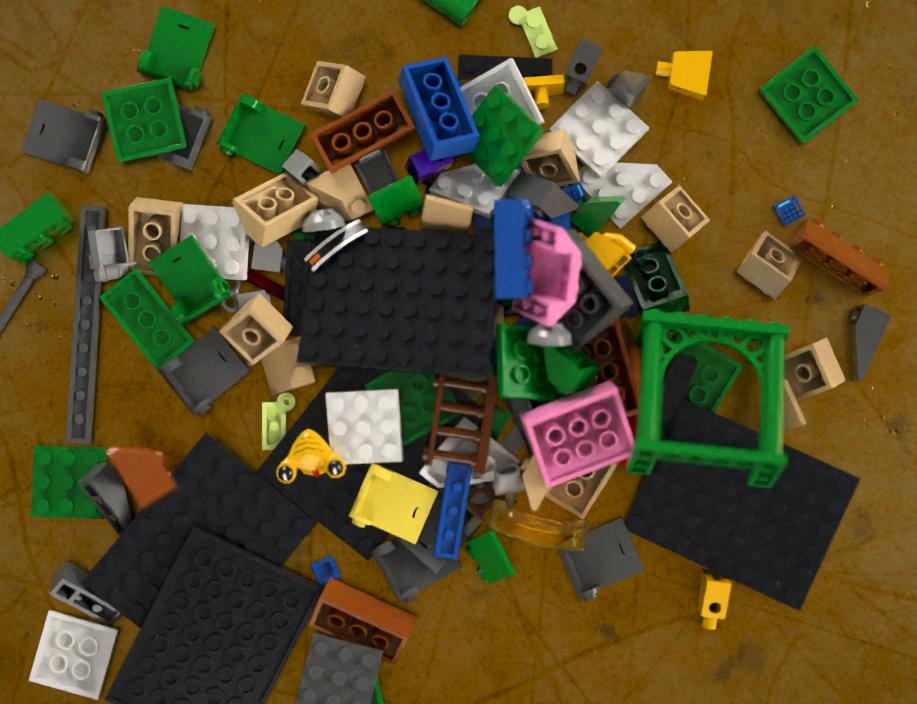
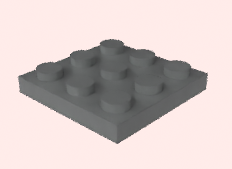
[295,632,384,704]

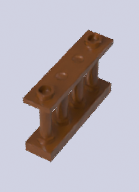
[422,374,498,474]

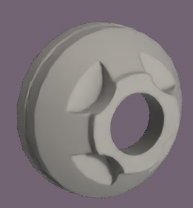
[302,208,345,232]
[527,322,572,346]

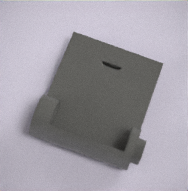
[21,98,107,174]
[154,104,212,170]
[158,327,250,417]
[393,484,485,575]
[556,517,645,601]
[371,539,462,604]

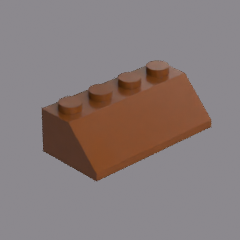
[310,90,416,174]
[309,577,417,665]

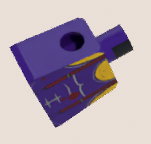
[404,149,462,187]

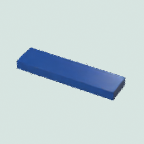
[433,461,472,560]

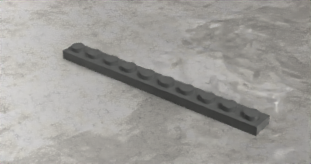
[66,206,107,444]

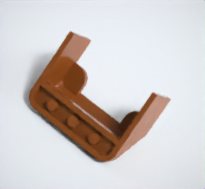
[106,445,177,509]

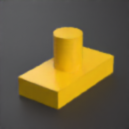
[523,75,564,110]

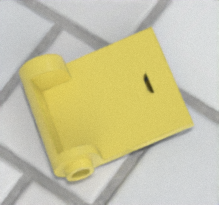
[349,463,439,544]

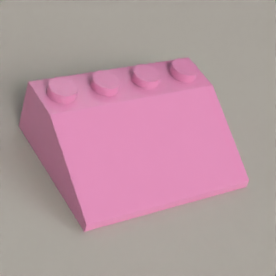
[519,380,634,488]

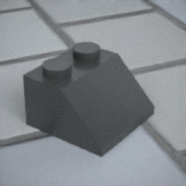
[507,171,579,218]

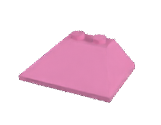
[512,218,582,326]

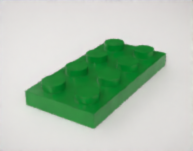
[99,268,196,371]

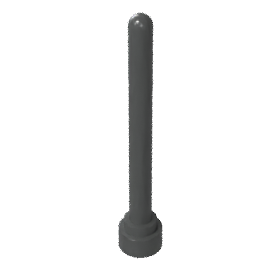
[0,259,46,333]

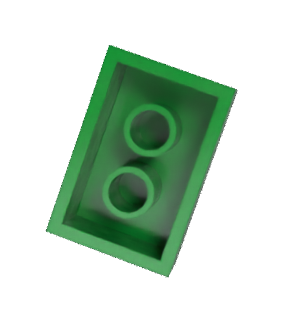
[0,192,76,263]

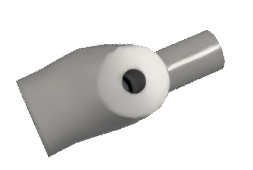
[493,463,525,506]

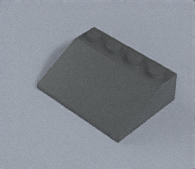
[556,229,634,353]

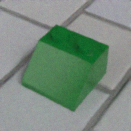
[368,175,424,229]
[543,345,601,395]
[465,527,516,585]

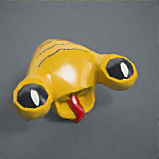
[276,428,346,484]

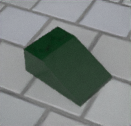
[623,241,690,316]

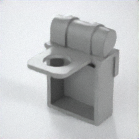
[354,147,399,194]
[88,227,136,282]

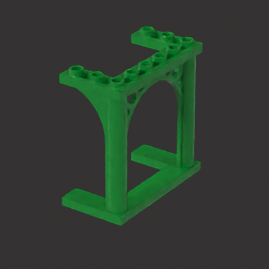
[625,309,790,488]

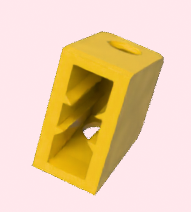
[655,51,713,100]
[697,569,732,629]

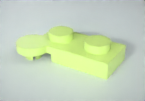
[509,6,557,58]
[262,392,296,450]

